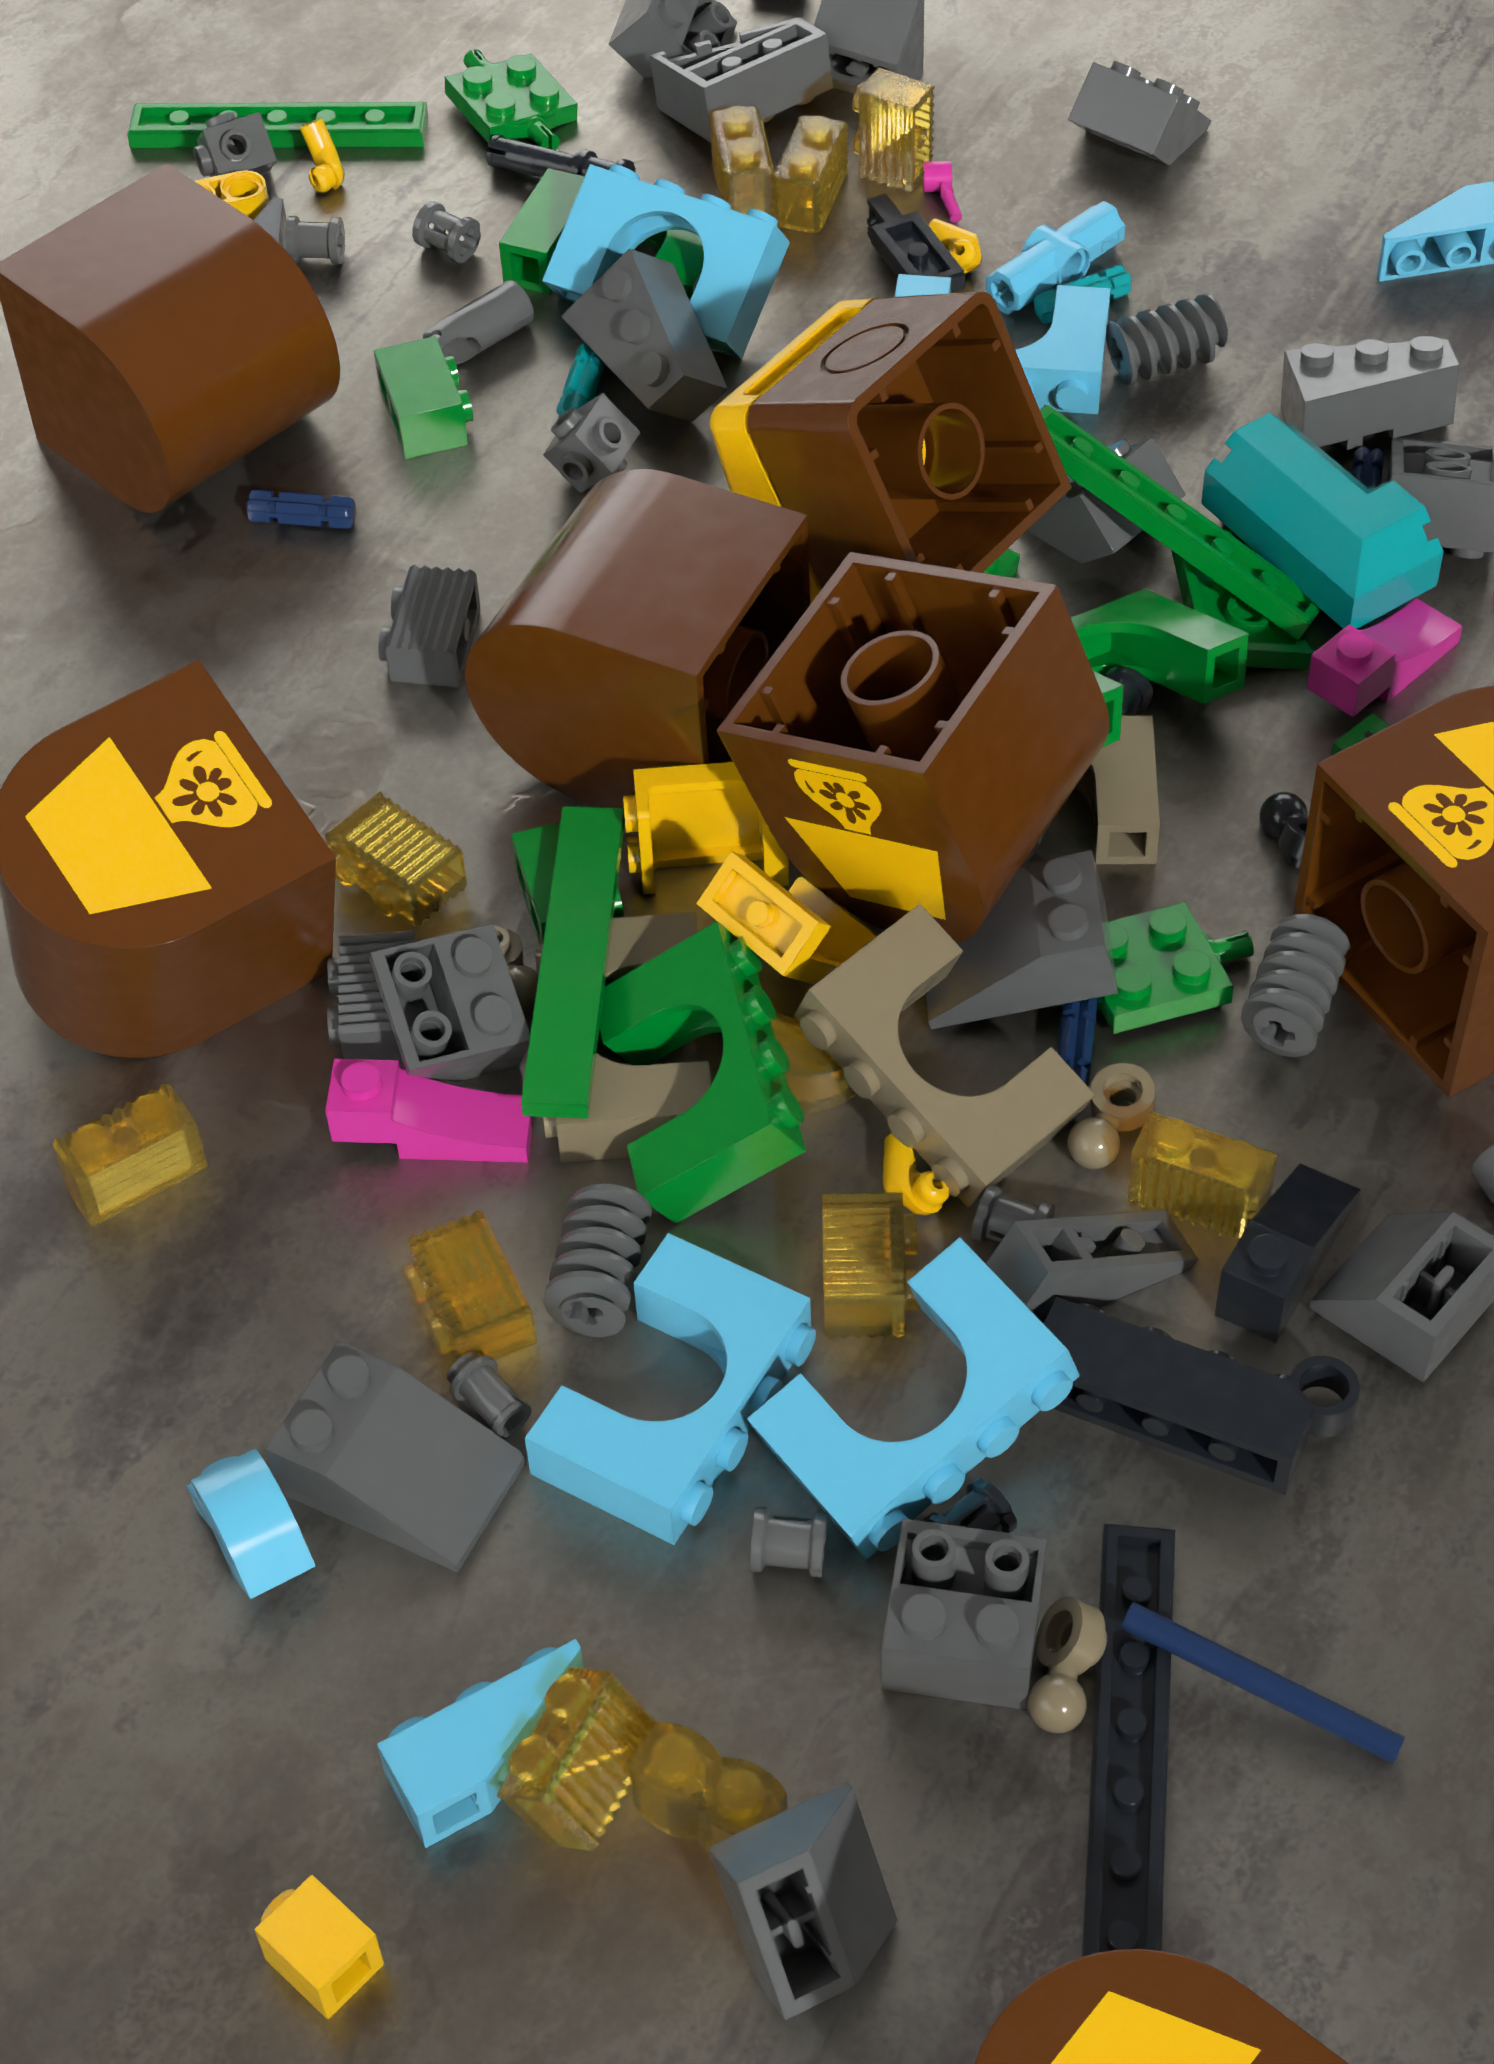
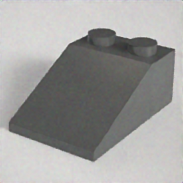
[1387,437,1494,559]
[926,850,1118,1029]
[265,1341,527,1573]

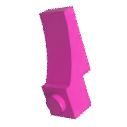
[1307,598,1462,717]
[325,1058,534,1163]

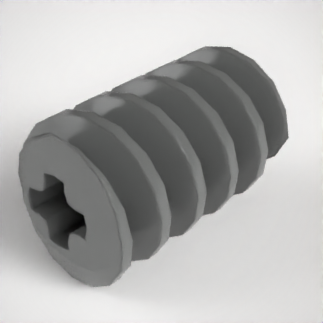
[1106,293,1228,386]
[1241,914,1351,1057]
[543,1183,652,1338]

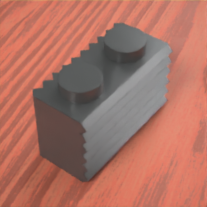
[378,564,480,687]
[327,930,416,1065]

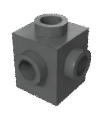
[193,112,277,177]
[543,393,640,493]

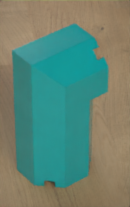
[1201,413,1443,629]

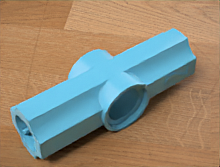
[986,201,1126,315]

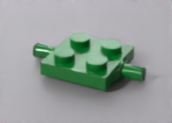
[445,49,578,150]
[1050,902,1254,1034]

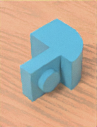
[186,1448,315,1599]

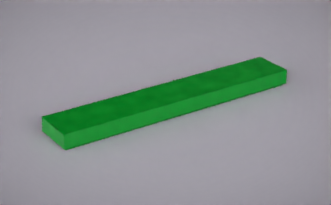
[127,102,428,148]
[1040,404,1321,640]
[521,806,625,1119]

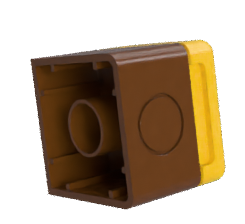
[710,292,1072,605]

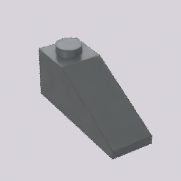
[986,1210,1199,1324]

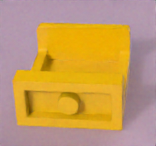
[623,762,789,894]
[696,851,879,985]

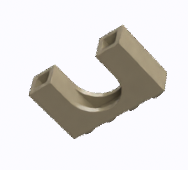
[1075,715,1160,865]
[794,904,1095,1208]
[535,912,711,1163]

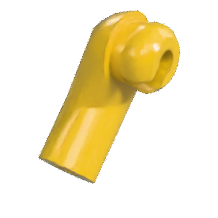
[299,118,345,193]
[883,1133,950,1215]

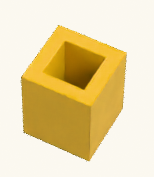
[254,1875,384,2020]

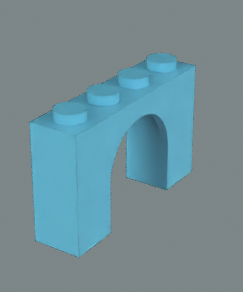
[542,164,790,360]
[895,274,1111,414]
[525,1233,816,1545]
[747,1237,1080,1560]

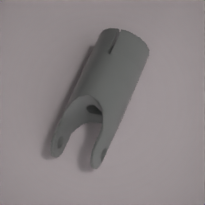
[423,280,534,365]

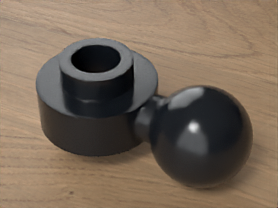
[1259,792,1308,869]

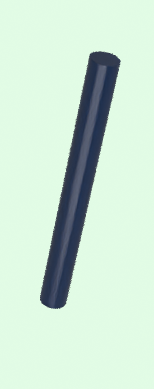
[1121,1602,1405,1764]

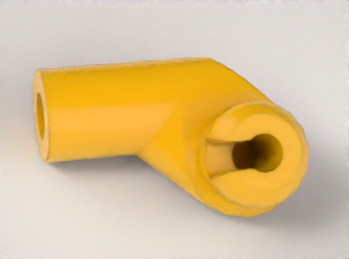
[928,218,982,274]

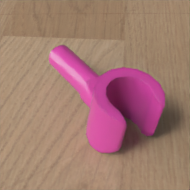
[923,161,962,223]

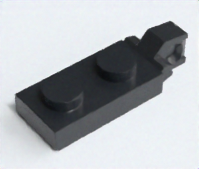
[867,193,965,293]

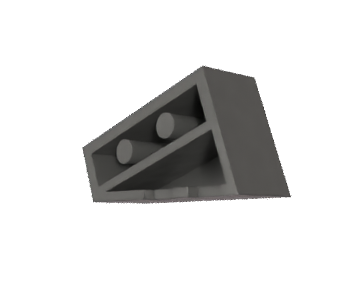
[649,17,833,143]
[561,248,728,422]
[1280,336,1460,450]

